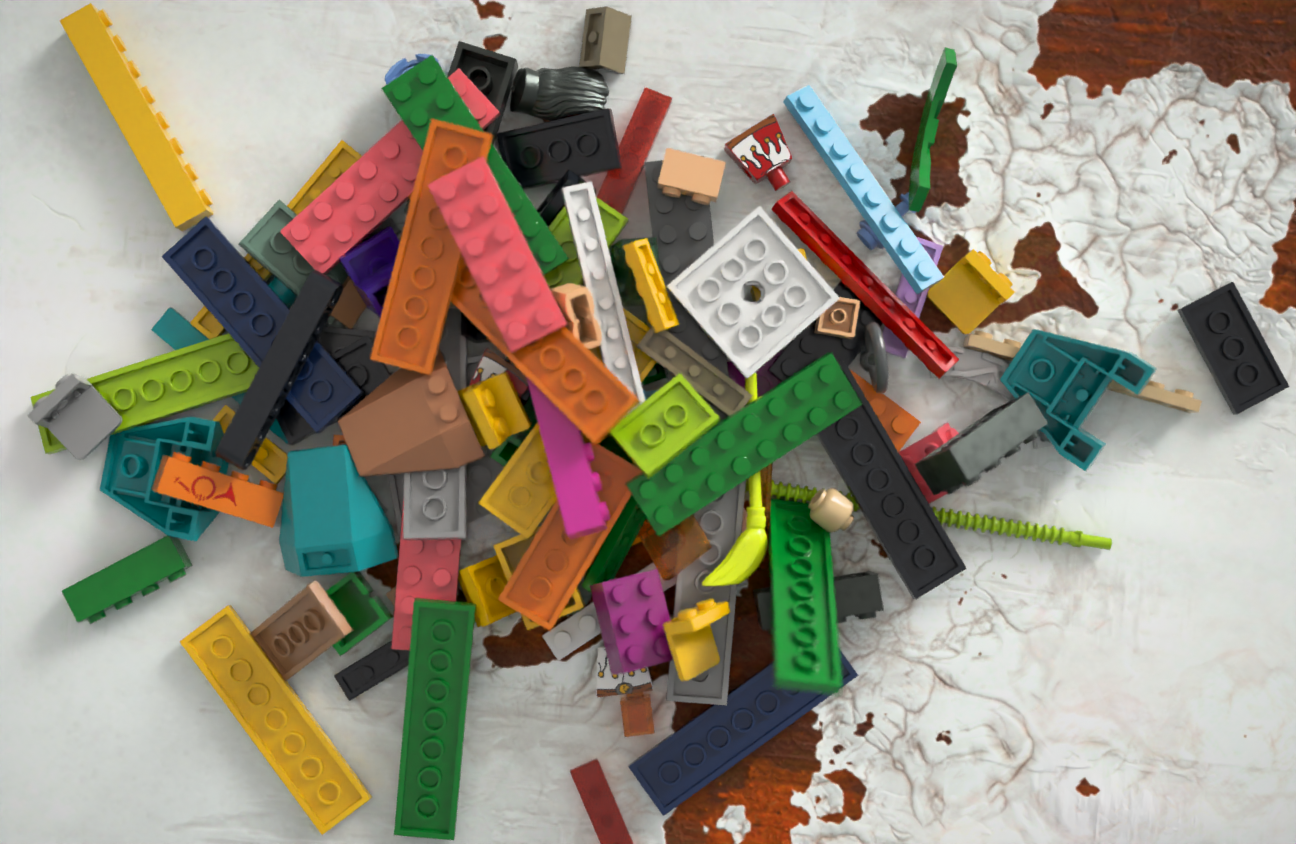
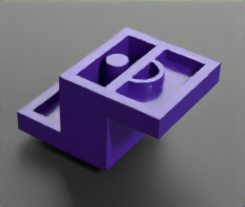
[339,226,400,320]

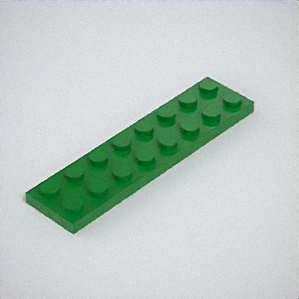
[381,55,569,276]
[625,352,862,536]
[767,498,842,695]
[394,598,476,840]

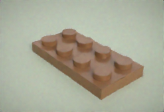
[250,580,353,681]

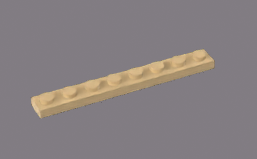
[963,331,1202,413]

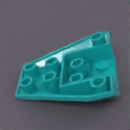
[279,444,399,577]

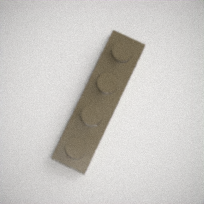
[637,326,753,417]

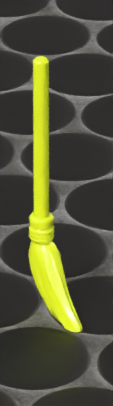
[701,372,768,586]

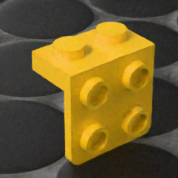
[927,249,1015,334]
[663,599,731,681]

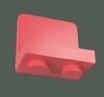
[898,422,964,503]

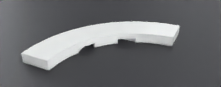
[929,347,1054,449]

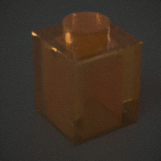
[620,692,655,737]

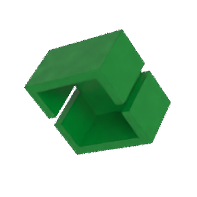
[326,571,394,656]

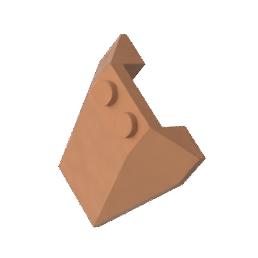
[338,348,485,477]

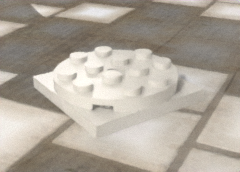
[667,206,840,379]

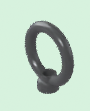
[860,322,889,394]

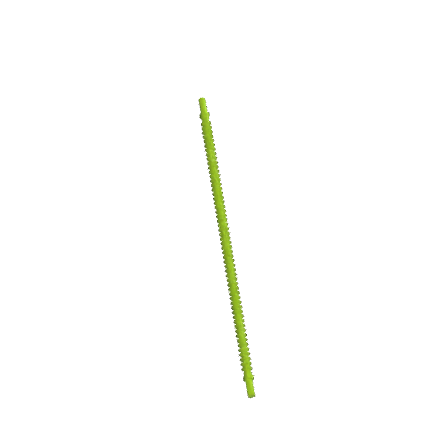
[632,462,1112,550]

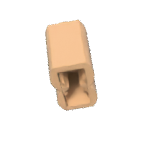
[550,283,601,350]

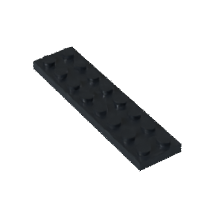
[816,360,967,599]

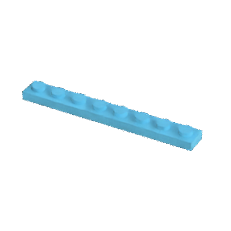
[783,85,944,295]

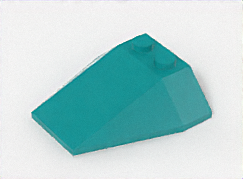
[100,417,229,541]

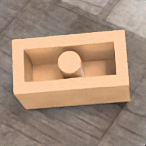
[658,148,726,205]

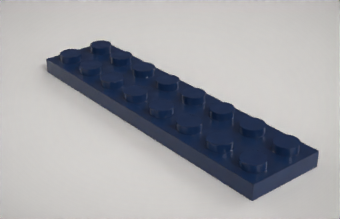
[161,217,364,434]
[628,649,859,816]

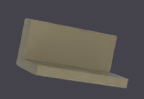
[579,6,632,74]

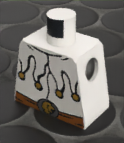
[596,645,653,698]

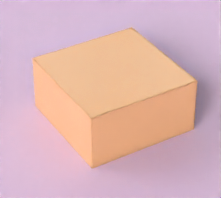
[814,297,860,339]

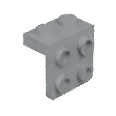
[27,373,123,460]

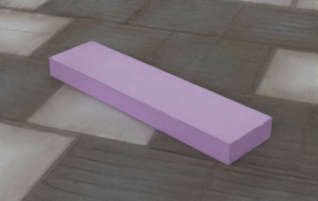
[882,237,943,358]

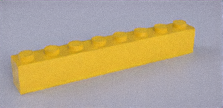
[59,3,213,231]

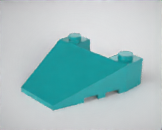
[1000,329,1157,471]

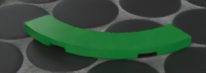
[909,47,957,212]

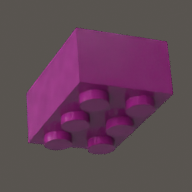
[590,569,673,675]

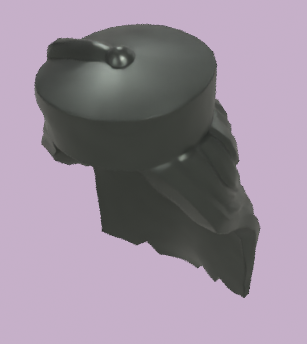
[510,66,609,121]

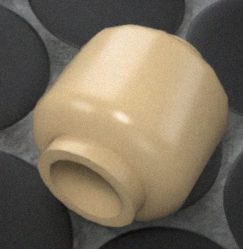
[808,488,854,533]

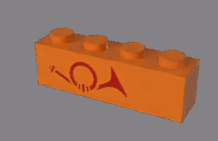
[151,452,284,528]

